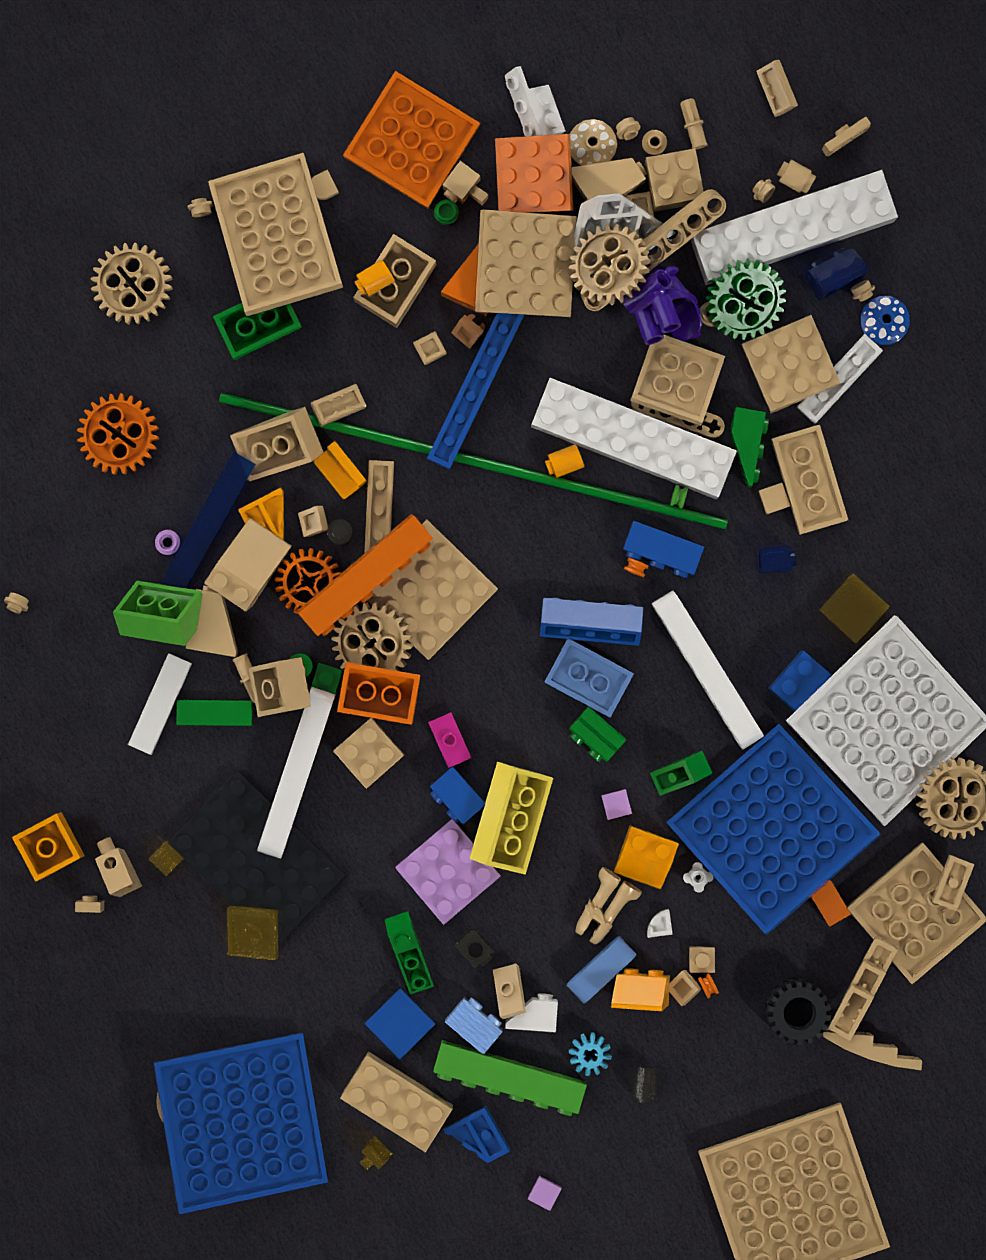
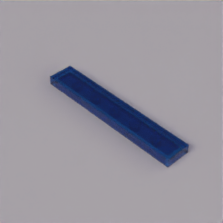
[161,452,256,589]

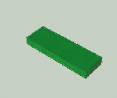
[177,700,253,726]

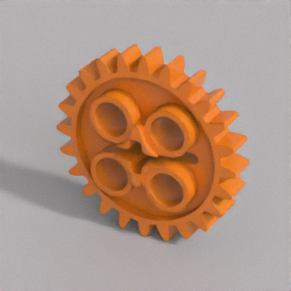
[77,393,159,475]

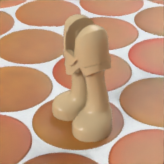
[575,867,642,944]

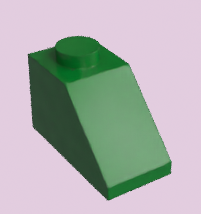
[650,751,712,796]

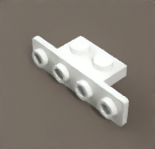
[505,66,565,136]

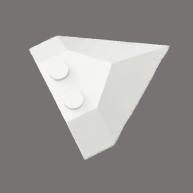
[574,194,675,278]

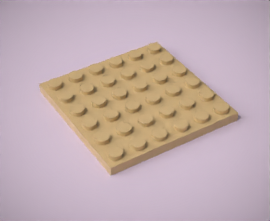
[698,1103,890,1260]

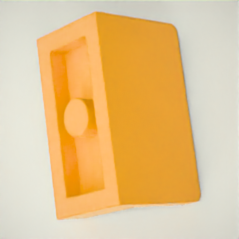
[314,441,367,499]

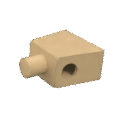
[95,837,142,897]

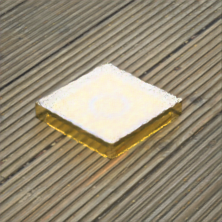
[819,573,890,644]
[227,906,278,960]

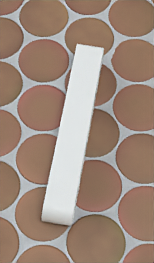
[652,590,764,750]
[257,687,335,859]

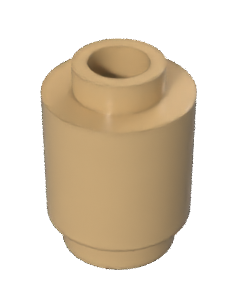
[777,160,816,194]

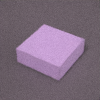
[601,789,632,820]
[528,1175,562,1211]

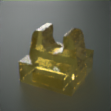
[149,841,184,876]
[360,1136,392,1170]

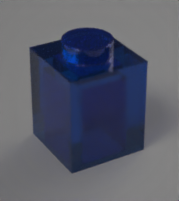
[758,546,796,574]

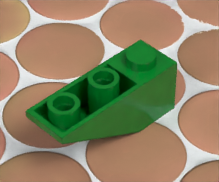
[730,407,769,488]
[385,911,434,994]

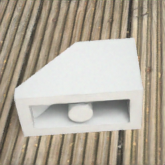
[505,994,558,1032]

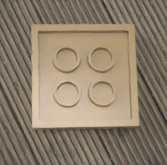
[742,315,840,413]
[630,334,725,426]

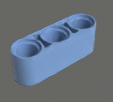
[566,936,636,1004]

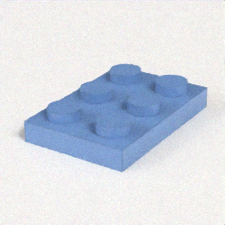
[544,639,634,717]

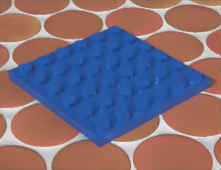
[666,724,881,936]
[153,1033,328,1214]

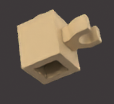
[442,161,488,206]

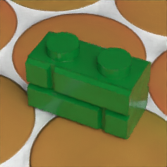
[568,706,626,762]

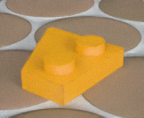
[238,488,284,540]

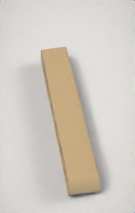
[580,189,726,311]

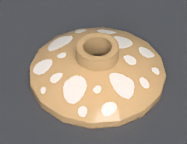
[570,119,617,166]

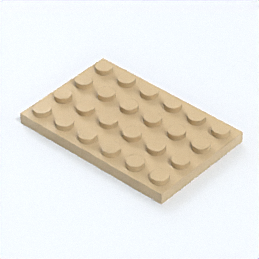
[208,153,343,316]

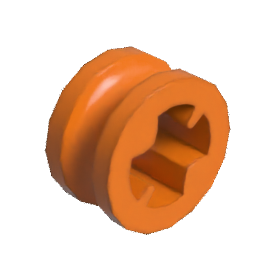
[624,557,649,578]
[698,973,719,998]

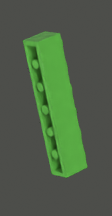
[433,1040,587,1116]

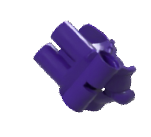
[623,265,702,345]

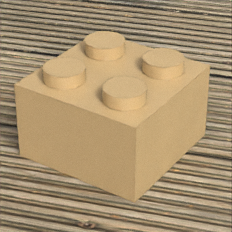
[644,148,704,212]
[249,657,311,717]
[334,718,405,789]

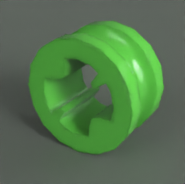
[670,484,688,509]

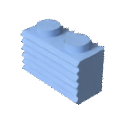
[445,997,503,1054]

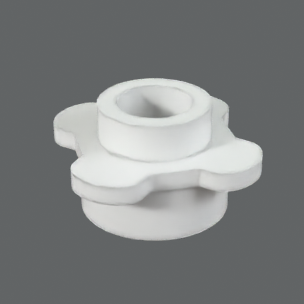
[683,862,713,892]

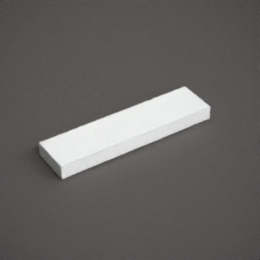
[796,334,883,424]
[128,653,192,755]

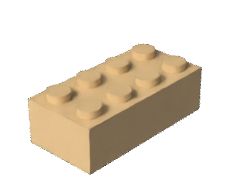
[340,1051,453,1152]

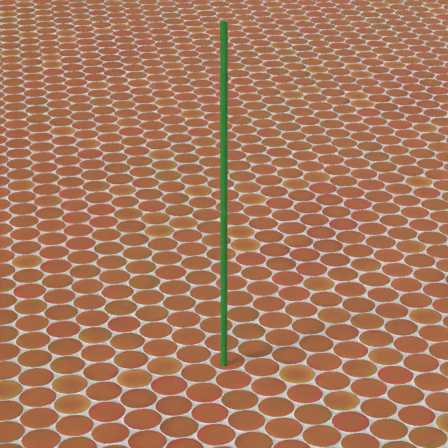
[219,392,728,529]

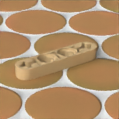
[631,401,725,439]

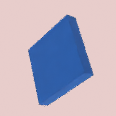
[365,988,436,1059]

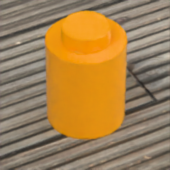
[354,260,395,296]
[545,444,584,478]

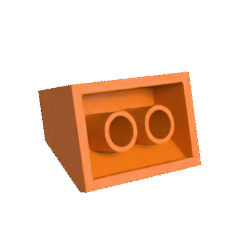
[337,662,420,725]

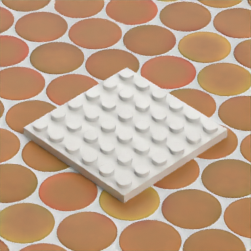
[786,615,986,826]

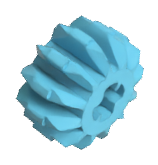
[569,1032,612,1076]

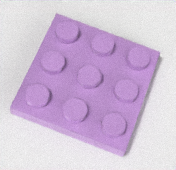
[395,819,501,925]

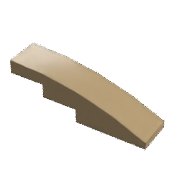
[828,936,898,1041]
[821,1029,922,1070]

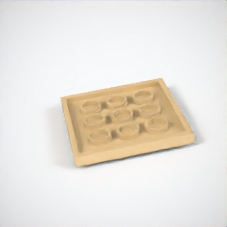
[475,210,577,317]
[367,520,498,660]
[846,843,986,984]

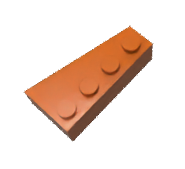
[441,244,488,316]

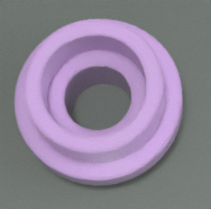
[155,530,180,555]

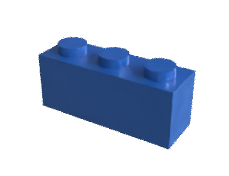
[622,521,704,579]

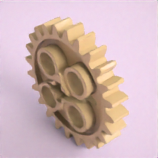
[569,224,651,305]
[91,243,173,325]
[332,602,413,671]
[916,758,986,839]

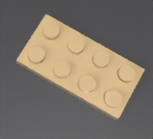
[771,425,848,535]

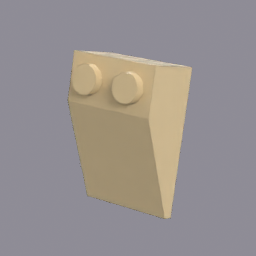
[230,407,324,481]
[205,518,291,611]

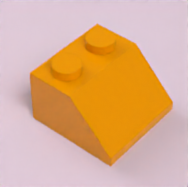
[613,825,679,889]
[611,968,670,1011]

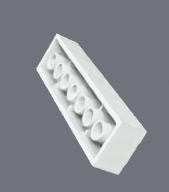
[690,170,898,285]
[531,378,737,499]

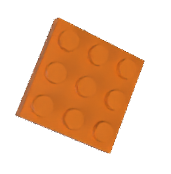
[495,134,573,213]

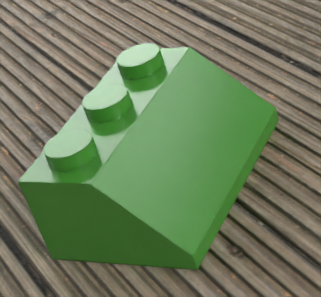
[113,581,203,646]

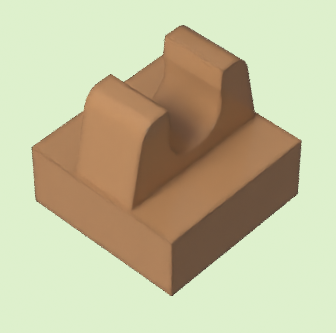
[451,314,485,349]

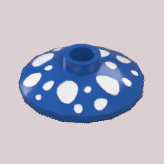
[860,296,910,345]

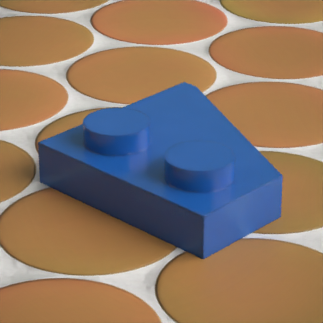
[443,1106,510,1163]

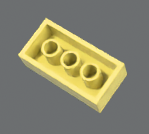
[469,762,553,875]

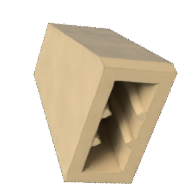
[571,158,647,201]
[186,586,238,657]

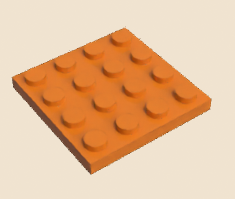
[343,71,480,209]

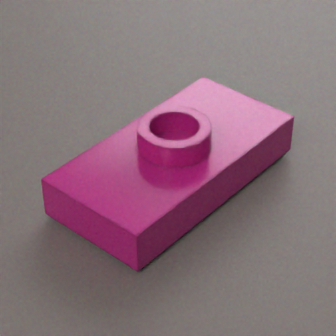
[428,713,471,768]

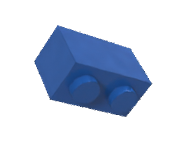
[430,766,485,824]

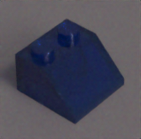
[805,248,870,301]

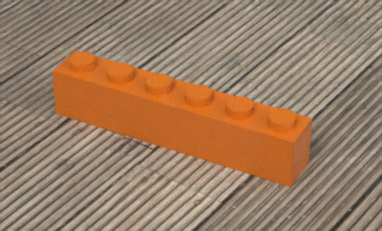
[296,515,433,636]

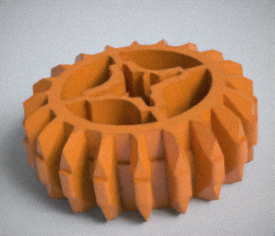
[275,548,341,614]

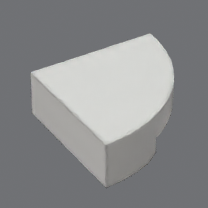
[647,909,672,938]

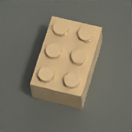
[353,234,437,328]

